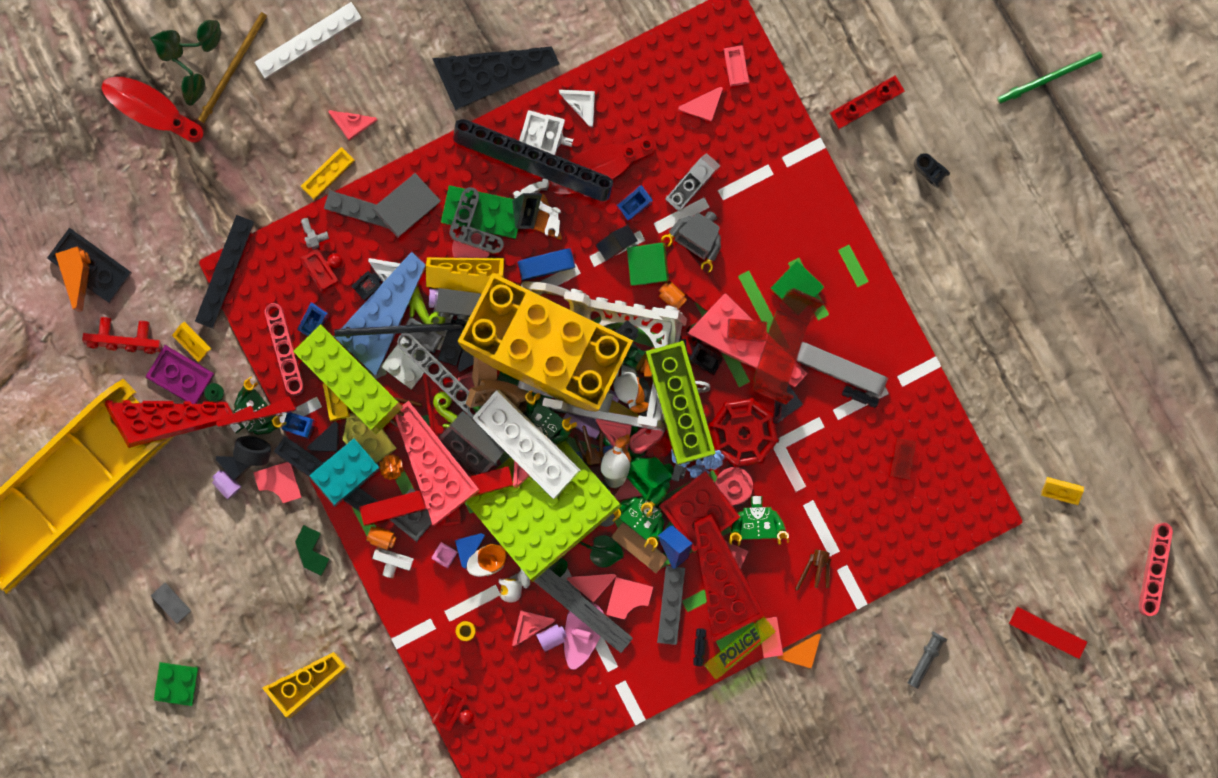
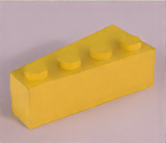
[426,258,504,294]
[262,652,350,719]

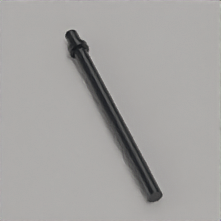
[334,322,462,338]

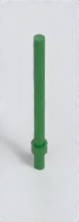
[997,51,1103,104]

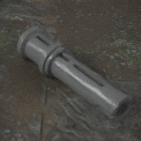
[907,631,948,689]

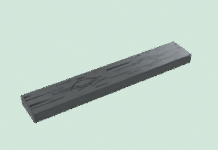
[534,568,633,653]

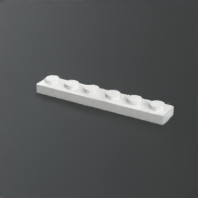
[255,2,362,79]

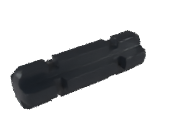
[842,386,879,408]
[693,628,707,666]

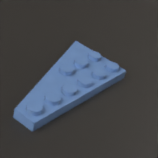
[334,252,426,376]

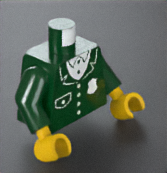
[230,377,287,435]
[525,390,577,445]

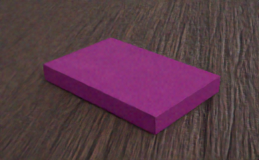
[145,345,215,404]

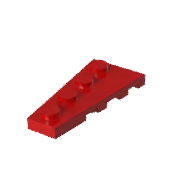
[667,243,722,311]

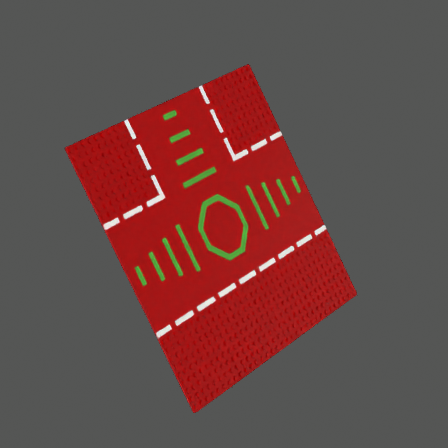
[199,0,1022,778]

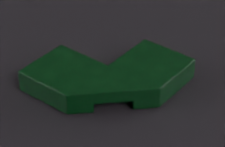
[295,525,330,576]

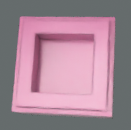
[431,542,458,568]

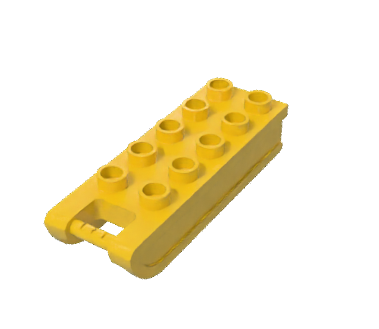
[0,379,175,594]

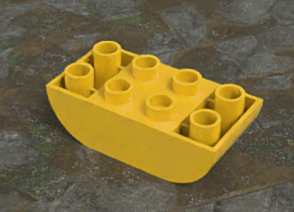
[458,273,633,412]

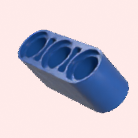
[517,248,576,281]

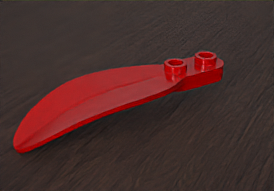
[101,77,203,143]
[549,136,656,195]

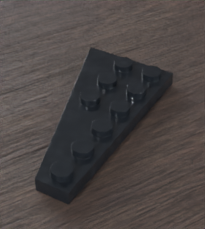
[432,46,560,111]

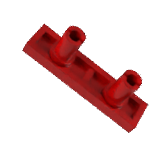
[829,75,905,130]
[82,317,162,354]

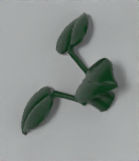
[150,20,221,106]
[549,535,624,577]

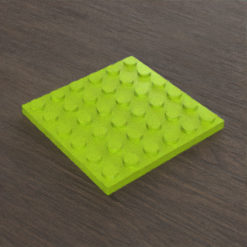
[466,441,621,582]

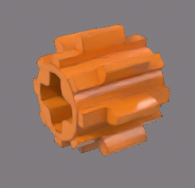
[379,454,403,480]

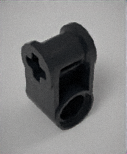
[914,153,950,188]

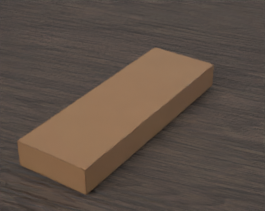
[611,522,668,573]

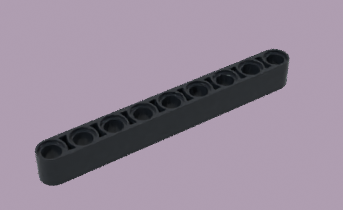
[453,119,613,201]

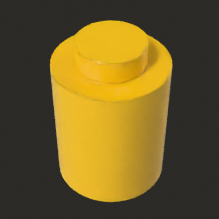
[456,621,476,641]

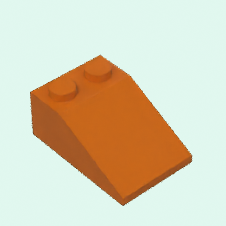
[55,247,91,312]

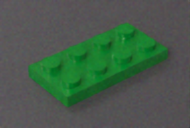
[441,185,518,239]

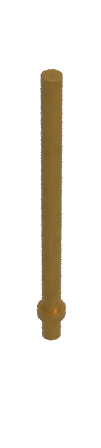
[197,12,267,123]

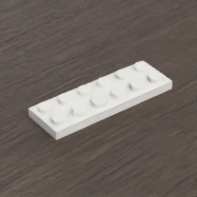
[472,390,581,499]

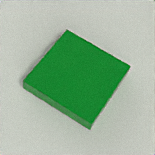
[627,242,669,286]
[770,261,824,315]

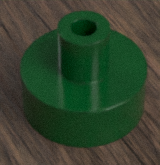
[204,383,225,402]

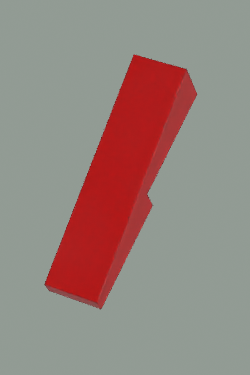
[216,396,298,428]
[1009,606,1088,659]

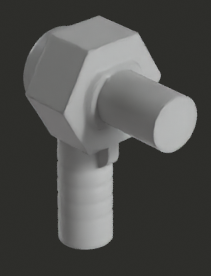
[301,218,329,250]

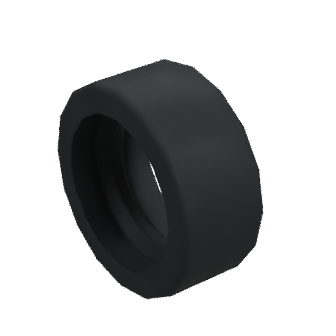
[233,436,271,466]

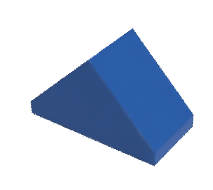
[617,185,653,220]
[297,302,330,337]
[282,412,316,439]
[658,526,692,569]
[455,533,485,569]

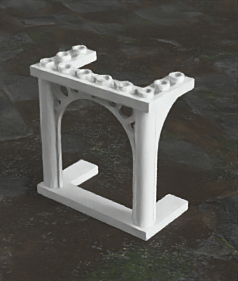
[543,289,687,432]

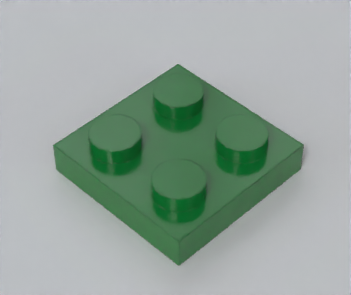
[154,662,199,706]

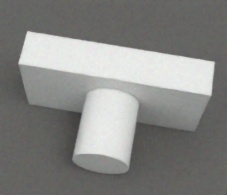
[372,547,414,578]

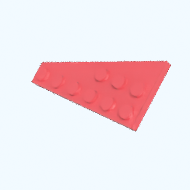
[686,293,808,388]
[395,401,480,526]

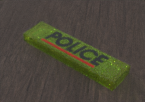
[704,616,776,680]

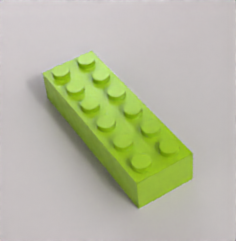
[293,324,403,434]
[645,341,716,465]

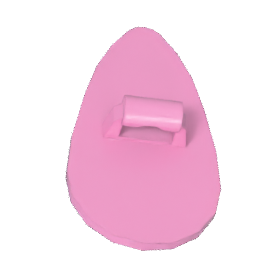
[564,602,604,669]

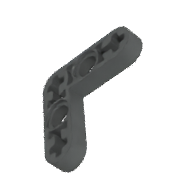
[449,187,504,254]

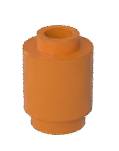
[659,282,687,310]
[366,526,396,550]

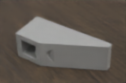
[665,153,721,211]

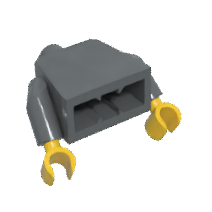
[661,212,721,272]

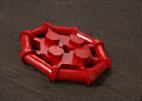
[708,397,780,468]

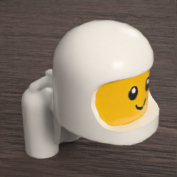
[499,569,530,602]

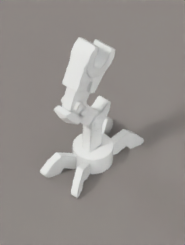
[513,179,561,238]

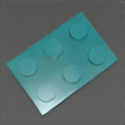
[309,438,379,507]

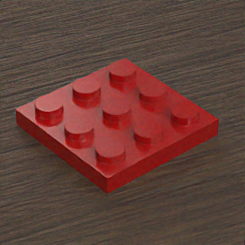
[659,471,741,552]

